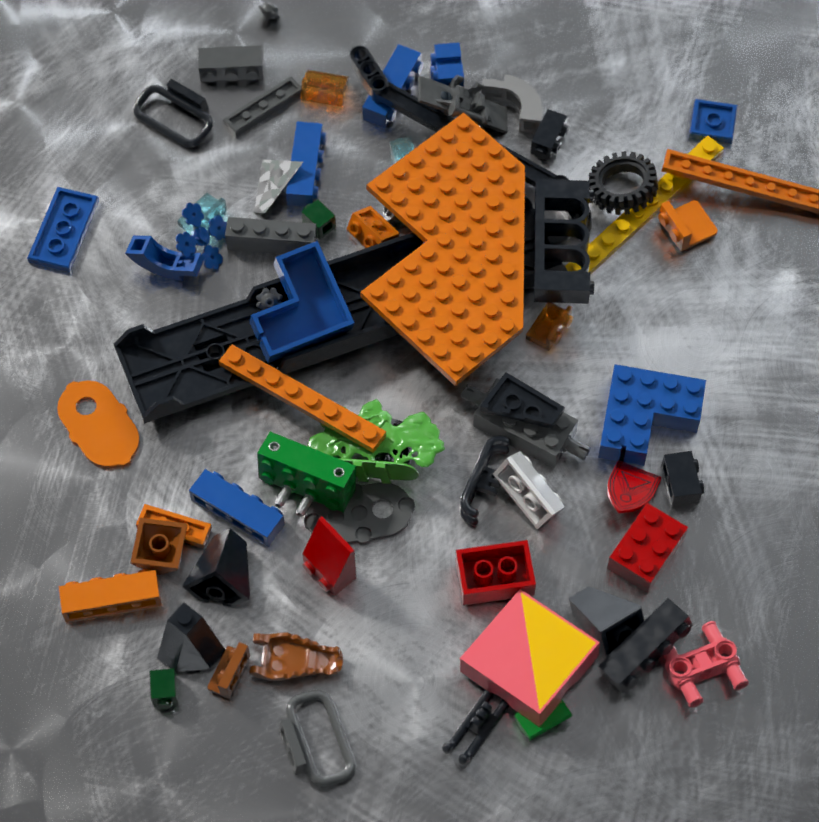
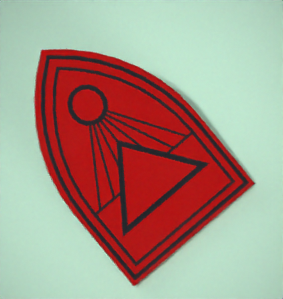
[607,460,662,513]

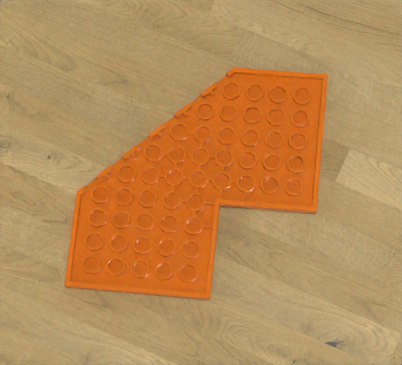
[360,113,525,386]

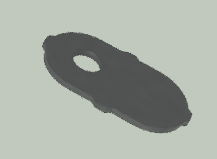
[303,482,415,545]

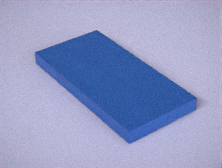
[27,187,100,272]

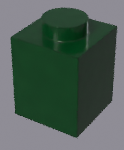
[301,199,336,240]
[150,668,179,709]

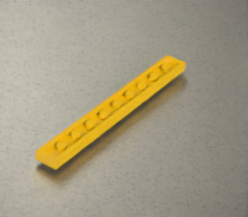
[565,135,724,275]

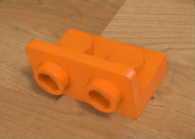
[347,206,400,248]

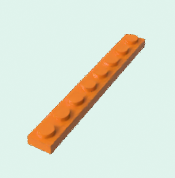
[661,149,819,214]
[219,344,387,453]

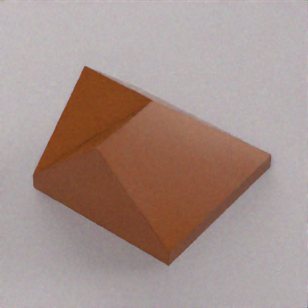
[130,518,188,575]

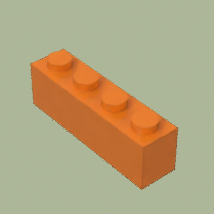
[59,569,162,622]

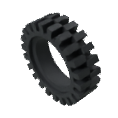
[588,151,658,215]

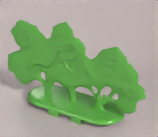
[308,399,445,484]

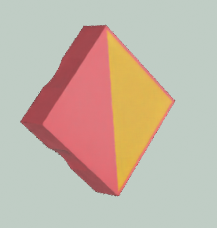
[460,589,600,727]

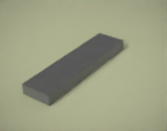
[223,76,304,137]

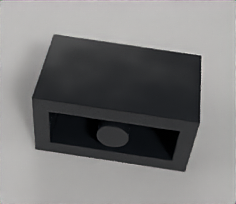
[662,451,704,507]

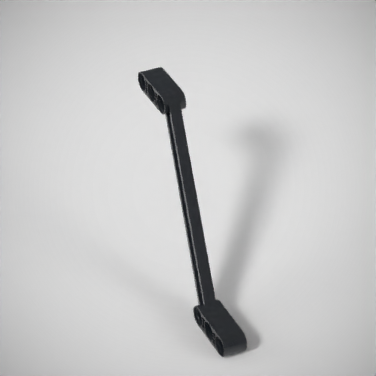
[350,46,592,232]

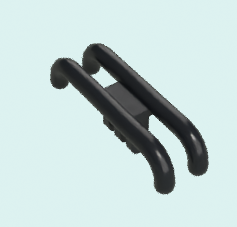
[459,436,510,526]
[442,690,510,765]

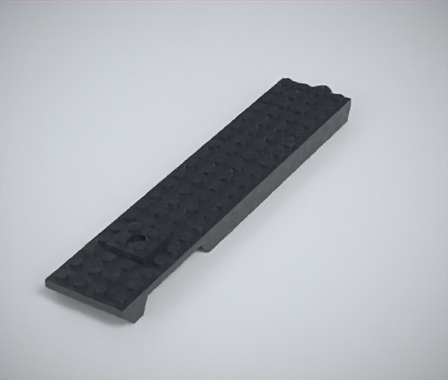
[113,194,570,424]

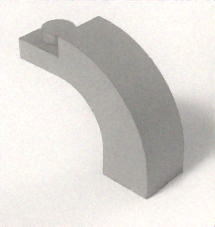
[481,74,542,133]

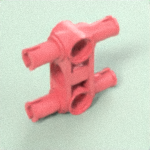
[663,621,749,708]

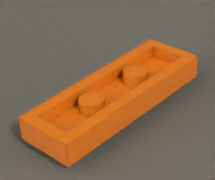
[136,504,212,549]

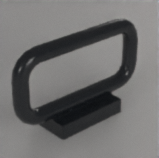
[133,79,213,148]

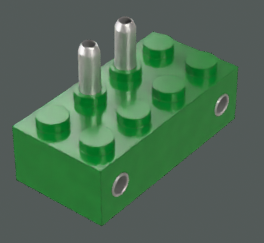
[257,431,356,517]

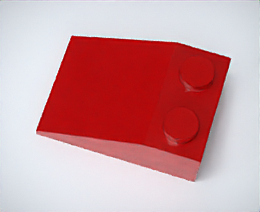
[302,516,357,596]

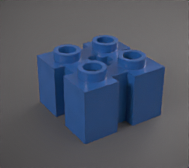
[430,42,464,87]

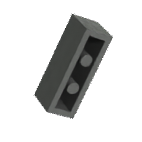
[198,45,264,82]

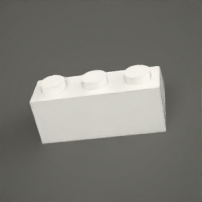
[493,451,565,529]

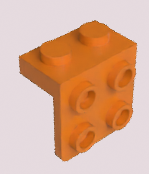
[658,200,718,251]

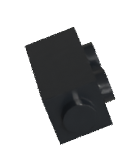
[530,109,569,161]

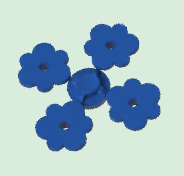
[176,202,227,270]

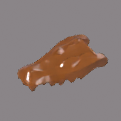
[249,632,343,681]

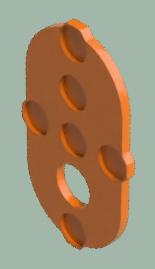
[57,381,140,468]

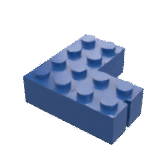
[250,241,354,363]
[598,364,706,466]

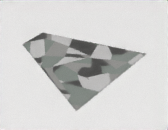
[254,159,303,213]

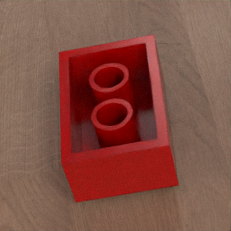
[607,503,688,593]
[455,540,536,605]

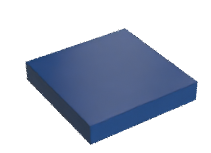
[689,99,737,144]

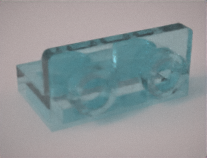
[177,192,227,234]

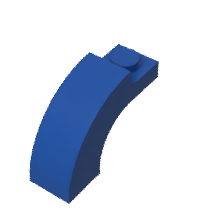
[125,235,205,281]

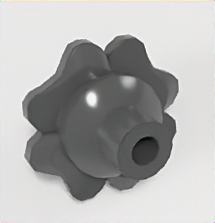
[257,1,281,24]
[256,288,283,310]

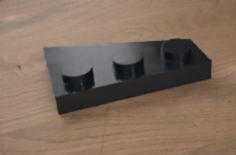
[480,372,565,429]

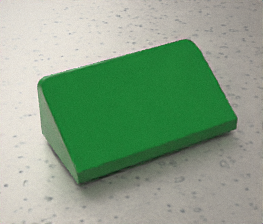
[515,700,573,740]

